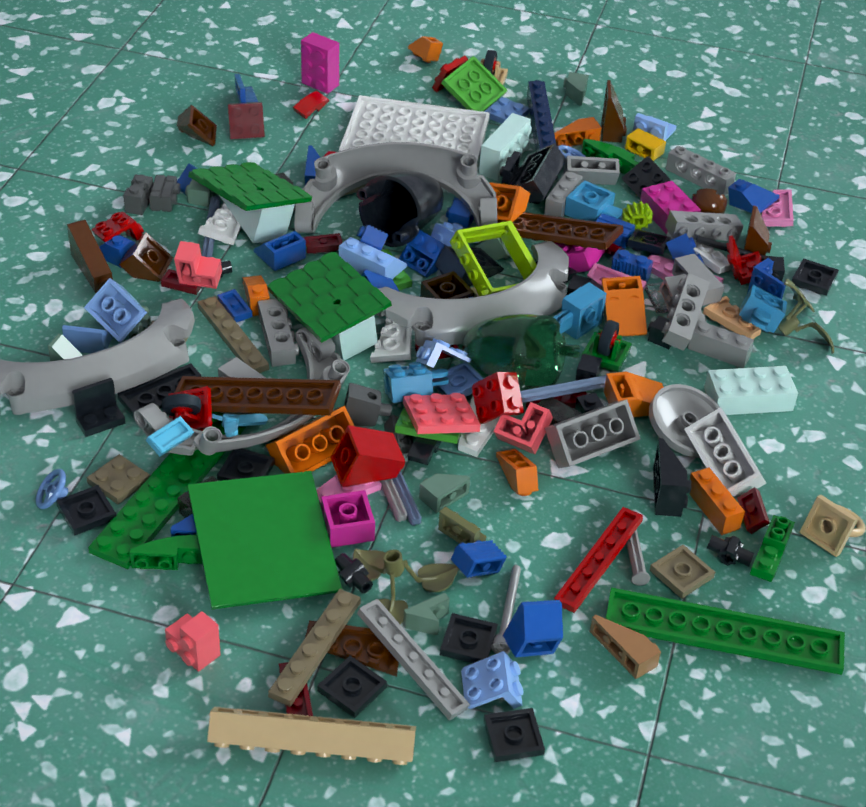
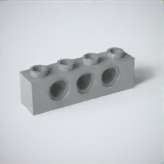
[666,145,736,196]
[665,211,744,241]
[662,273,710,351]
[258,299,299,367]

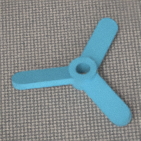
[212,413,268,437]

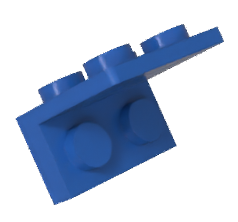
[747,258,786,299]

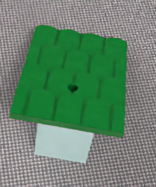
[188,162,312,243]
[267,252,392,361]

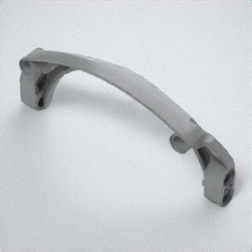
[294,142,497,233]
[376,241,569,346]
[0,298,195,415]
[134,327,350,455]

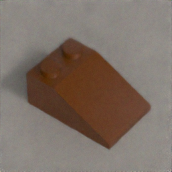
[601,80,627,143]

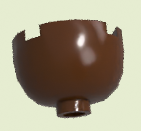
[691,188,727,214]

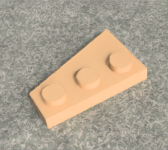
[703,296,762,339]

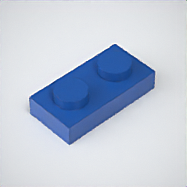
[217,289,253,322]

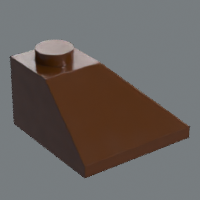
[177,105,217,146]
[744,205,772,256]
[119,232,173,282]

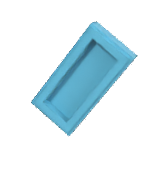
[146,416,194,457]

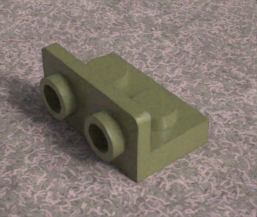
[438,507,486,544]

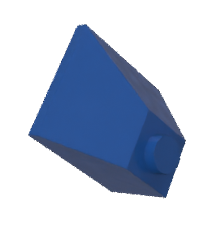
[728,179,780,213]
[99,234,136,268]

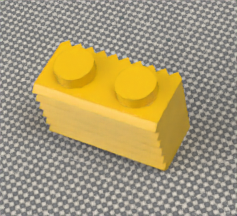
[625,128,666,161]

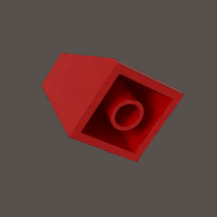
[330,425,405,487]

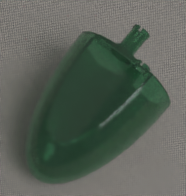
[462,314,581,391]

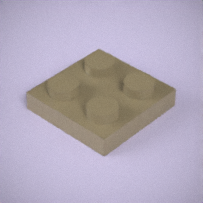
[87,454,150,504]
[650,545,715,599]

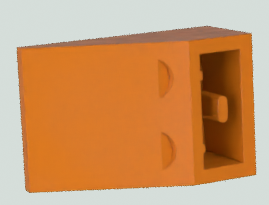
[601,276,647,337]
[604,372,664,417]

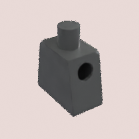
[343,383,392,426]

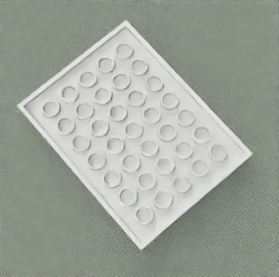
[339,95,490,164]

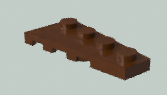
[305,620,399,677]

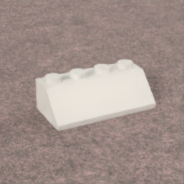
[684,407,766,496]

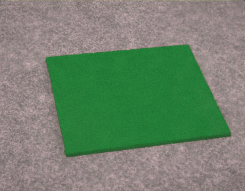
[187,471,342,609]

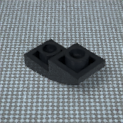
[407,437,441,465]

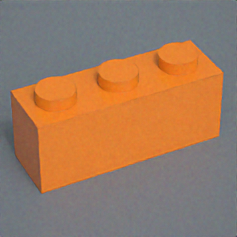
[689,467,745,535]

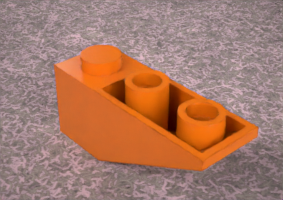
[554,117,602,146]

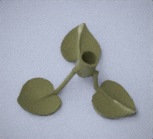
[778,278,834,354]
[353,548,459,624]

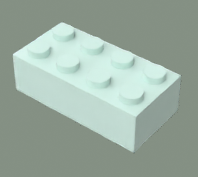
[479,113,532,181]
[704,366,798,415]

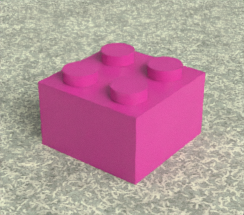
[321,490,375,548]

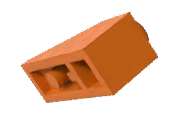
[242,275,270,316]
[496,449,539,496]

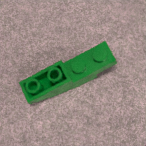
[582,139,639,175]
[750,515,795,582]
[130,535,202,570]

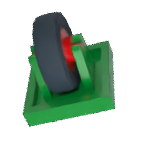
[581,320,632,372]

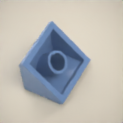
[62,325,113,354]

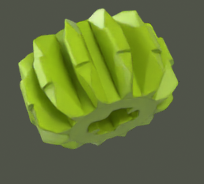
[622,201,653,230]

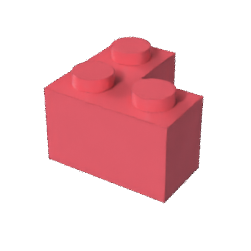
[174,241,222,289]
[493,402,553,455]
[165,611,221,672]

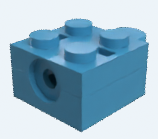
[564,180,622,222]
[551,282,607,340]
[739,285,787,333]
[383,362,449,403]

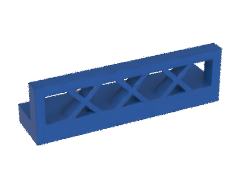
[235,74,258,103]

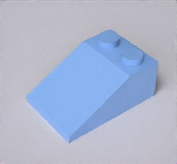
[84,278,147,343]

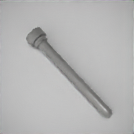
[492,565,521,654]

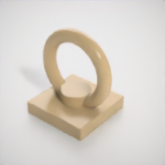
[799,495,866,557]

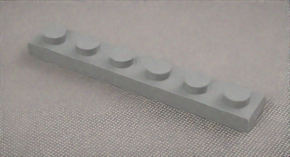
[357,599,470,721]

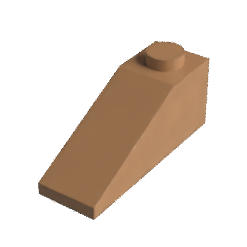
[590,615,661,679]

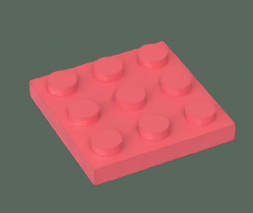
[403,393,480,434]

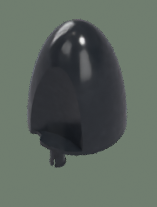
[357,171,444,247]

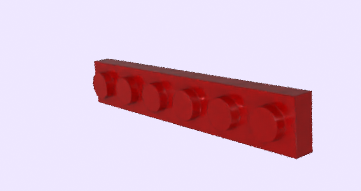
[554,507,643,613]

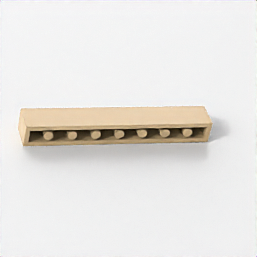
[207,707,416,765]

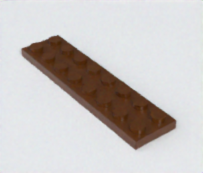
[497,212,624,250]
[174,376,341,416]

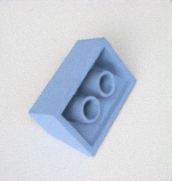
[339,237,407,279]

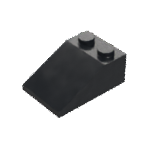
[435,246,504,287]
[653,438,691,517]

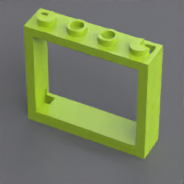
[449,221,537,296]

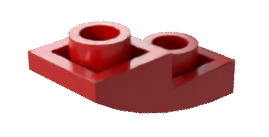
[293,91,329,119]

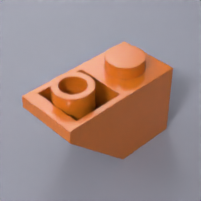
[408,36,443,63]

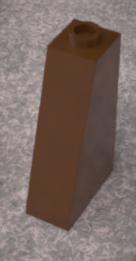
[67,219,113,293]

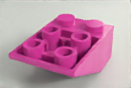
[555,243,605,272]

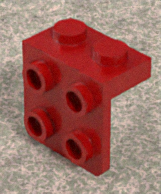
[92,211,144,242]
[726,235,761,285]
[472,372,524,424]

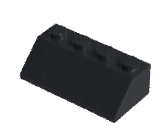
[510,143,566,203]

